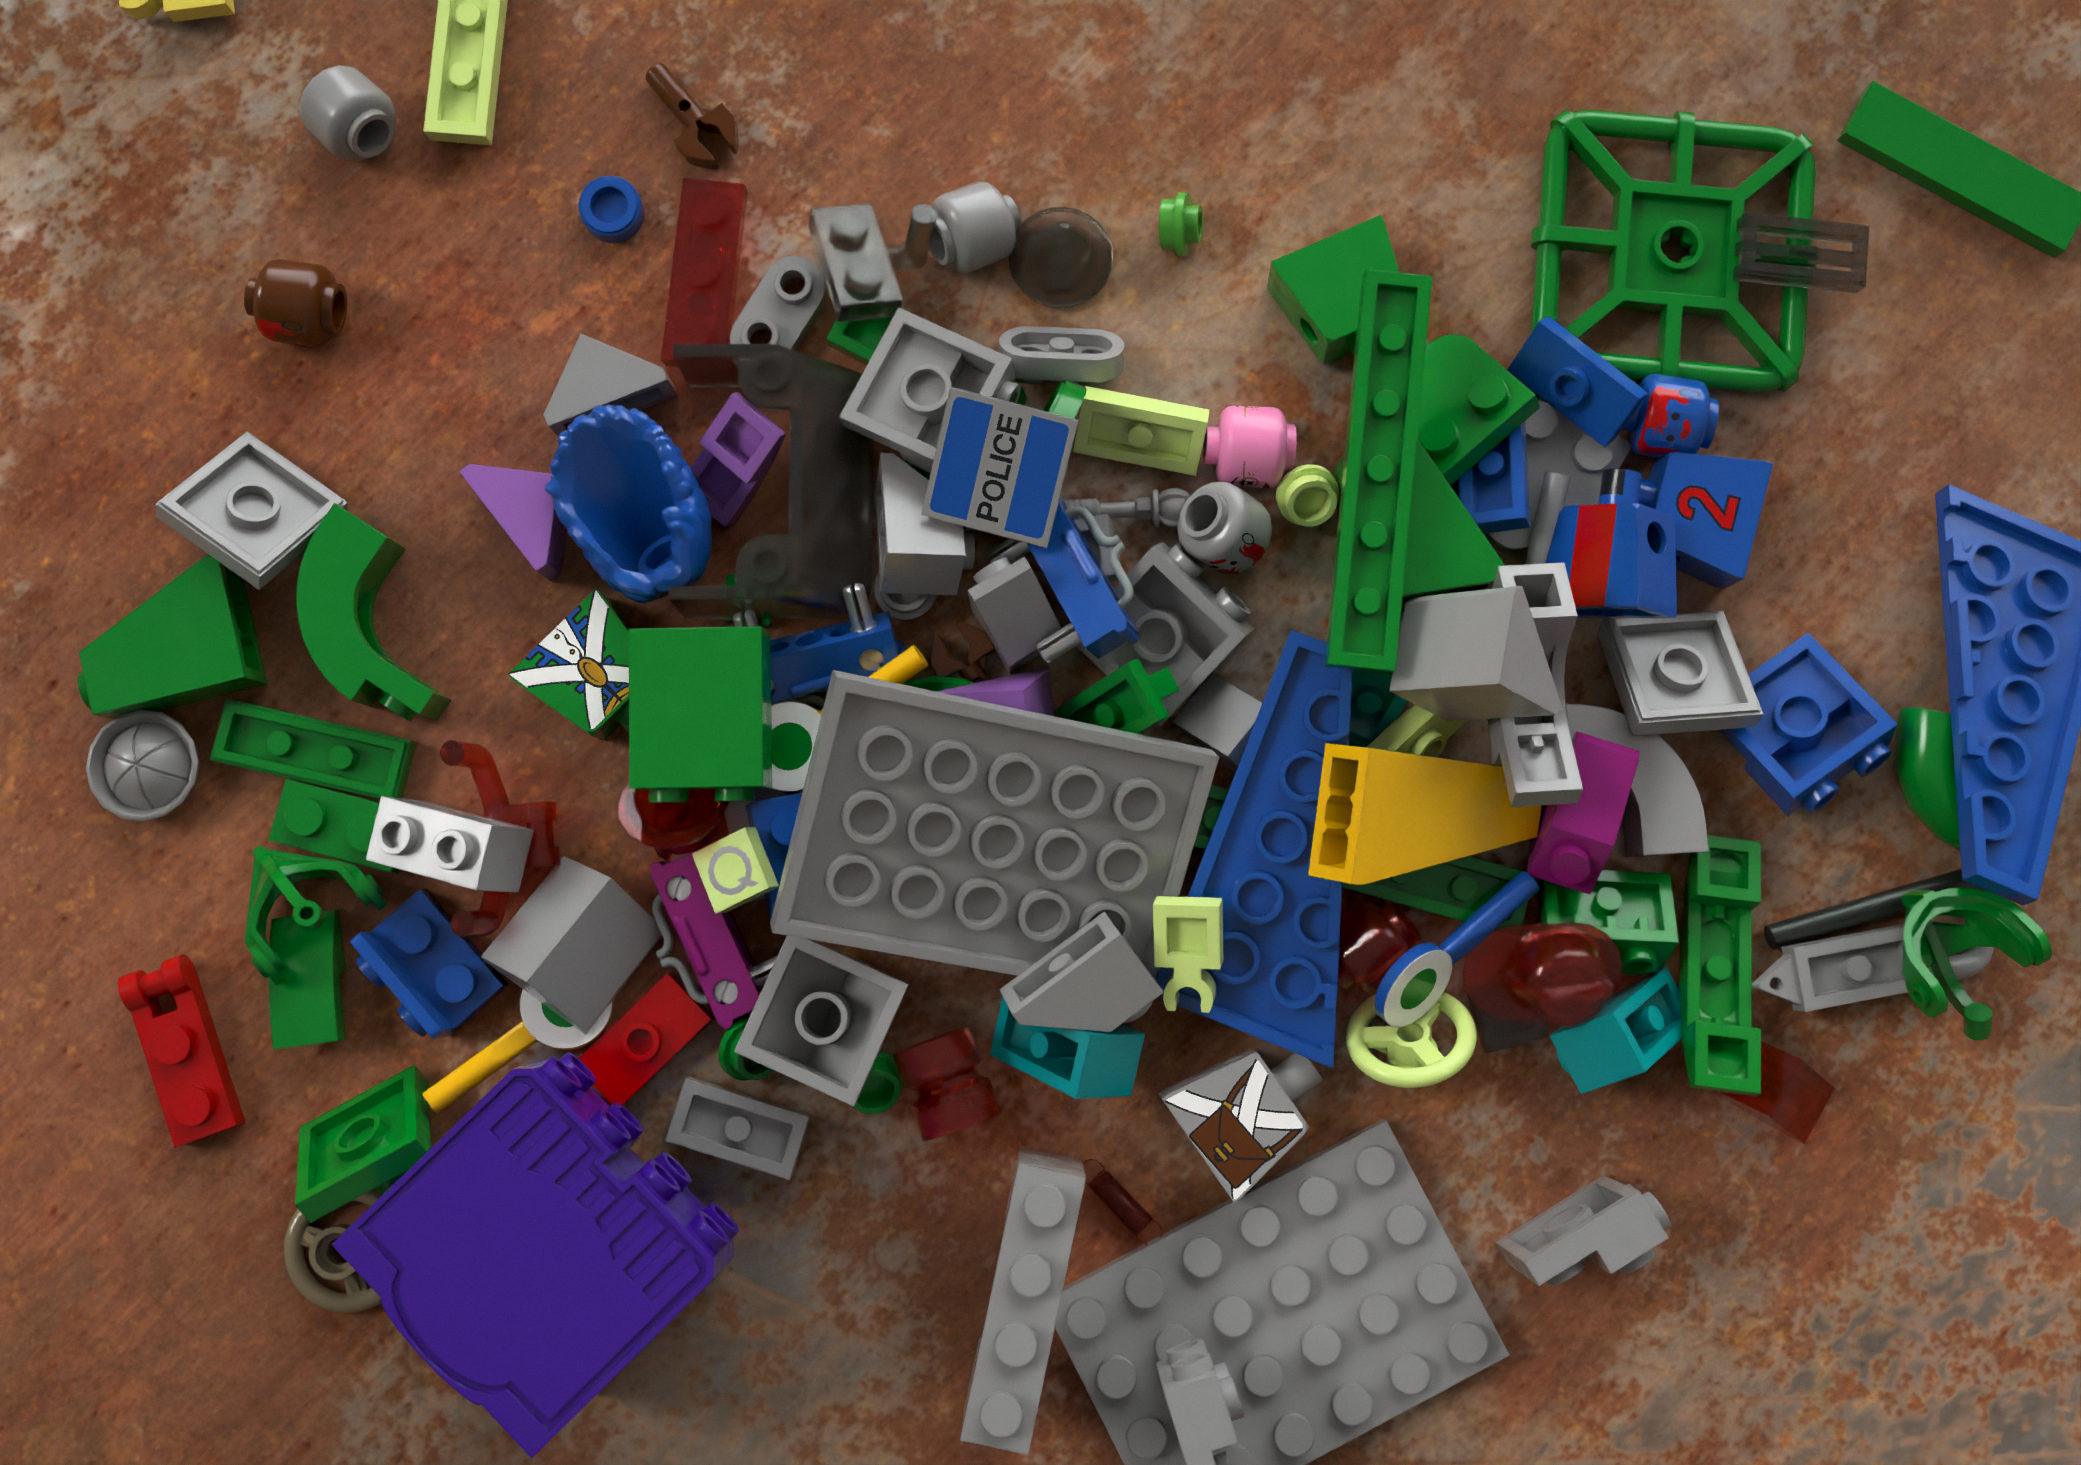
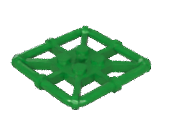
[1531,109,1817,393]

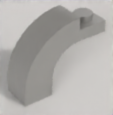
[1488,562,1583,807]
[1490,704,1709,857]

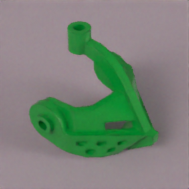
[245,844,387,985]
[1902,888,2052,1041]

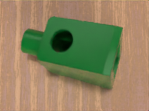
[1267,215,1399,363]

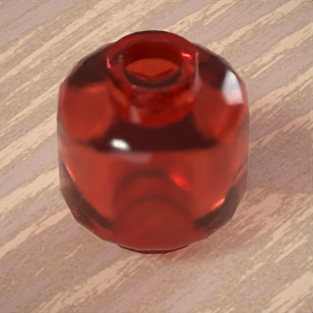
[1338,900,1423,995]

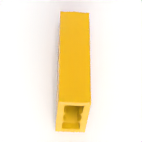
[1308,743,1542,885]

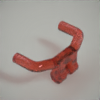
[440,740,561,937]

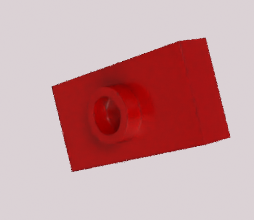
[579,972,715,1106]

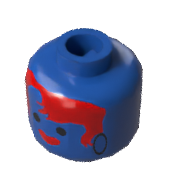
[1622,374,1719,458]

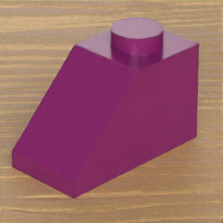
[1527,731,1639,895]

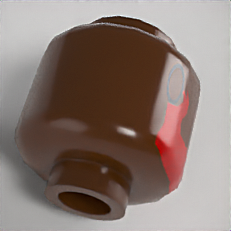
[244,259,347,347]

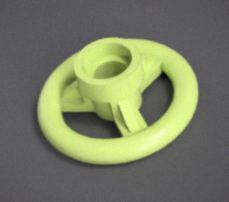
[1345,992,1477,1088]

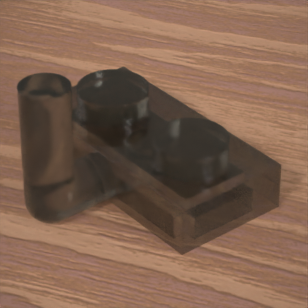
[808,204,937,322]

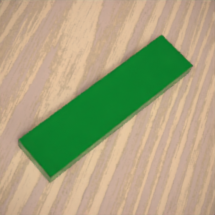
[1837,81,2081,258]

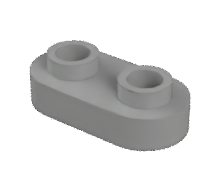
[730,256,828,375]
[999,326,1125,387]

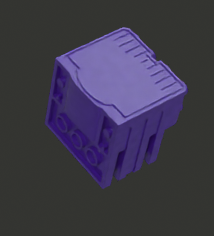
[331,1052,740,1458]

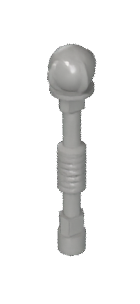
[1063,488,1190,527]

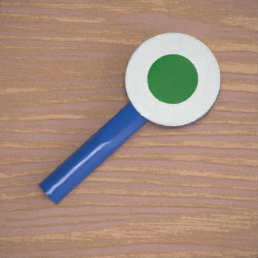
[1375,871,1539,1027]

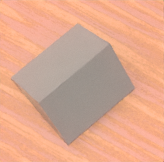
[1390,586,1563,721]
[481,856,663,1035]
[734,936,909,1107]

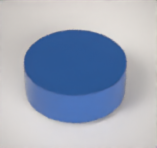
[578,176,644,243]

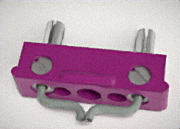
[650,850,777,1029]

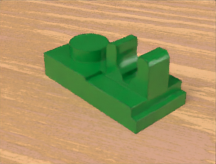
[1054,659,1180,734]

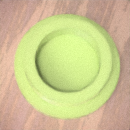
[1276,464,1339,527]

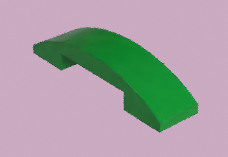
[1680,835,1761,1096]

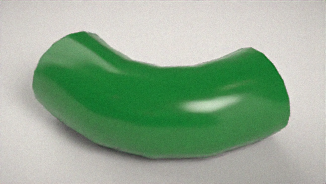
[1894,707,1960,850]

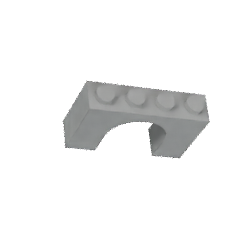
[960,1146,1086,1455]

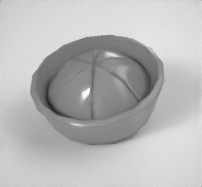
[86,709,200,821]

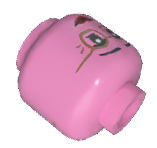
[1203,405,1297,489]

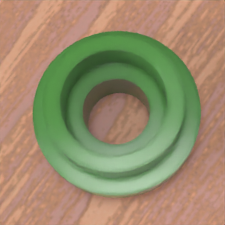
[1159,192,1203,256]

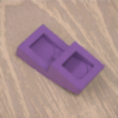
[691,392,786,527]

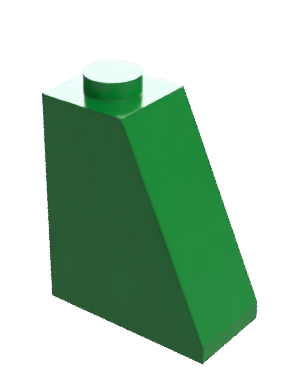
[78,555,268,719]

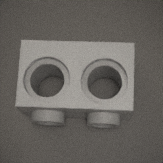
[366,796,534,892]

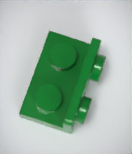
[1534,870,1679,975]

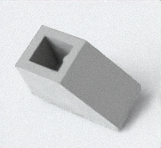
[968,557,1061,674]

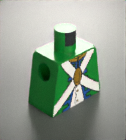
[508,589,632,741]

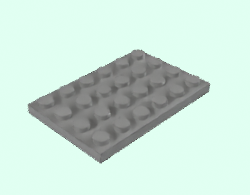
[770,670,1219,979]
[1055,1118,1510,1465]

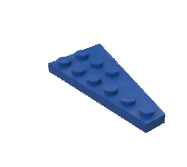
[1935,484,2081,906]
[1155,629,1353,1068]

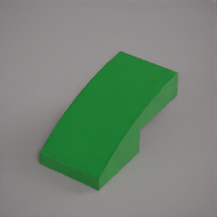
[268,910,347,1050]

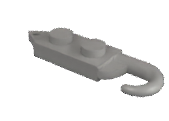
[1752,925,1995,1012]

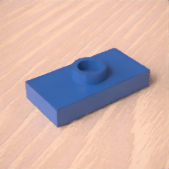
[1507,316,1648,448]

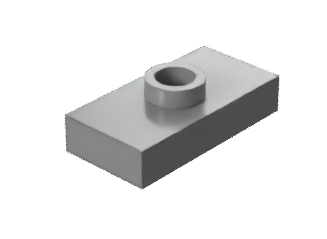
[665,1076,812,1180]

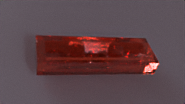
[661,178,748,372]

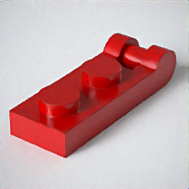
[118,954,246,1148]

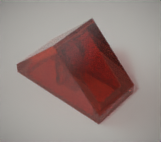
[1710,1041,1835,1144]

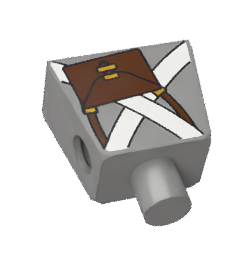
[1158,1048,1323,1203]

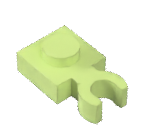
[1153,896,1224,1013]

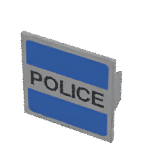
[921,387,1079,548]

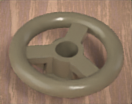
[284,1188,381,1313]

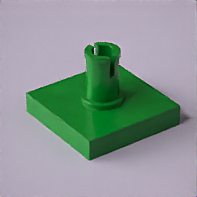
[295,1064,431,1223]

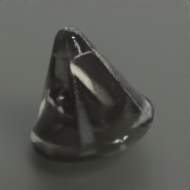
[1008,207,1113,308]

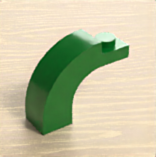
[296,503,451,722]

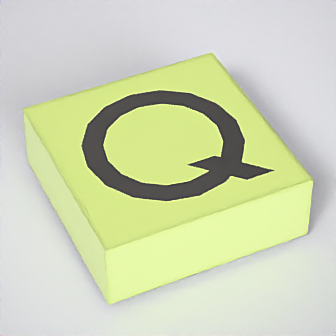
[692,827,779,914]

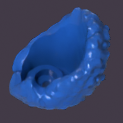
[545,405,713,604]

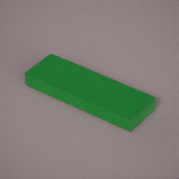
[210,698,417,799]

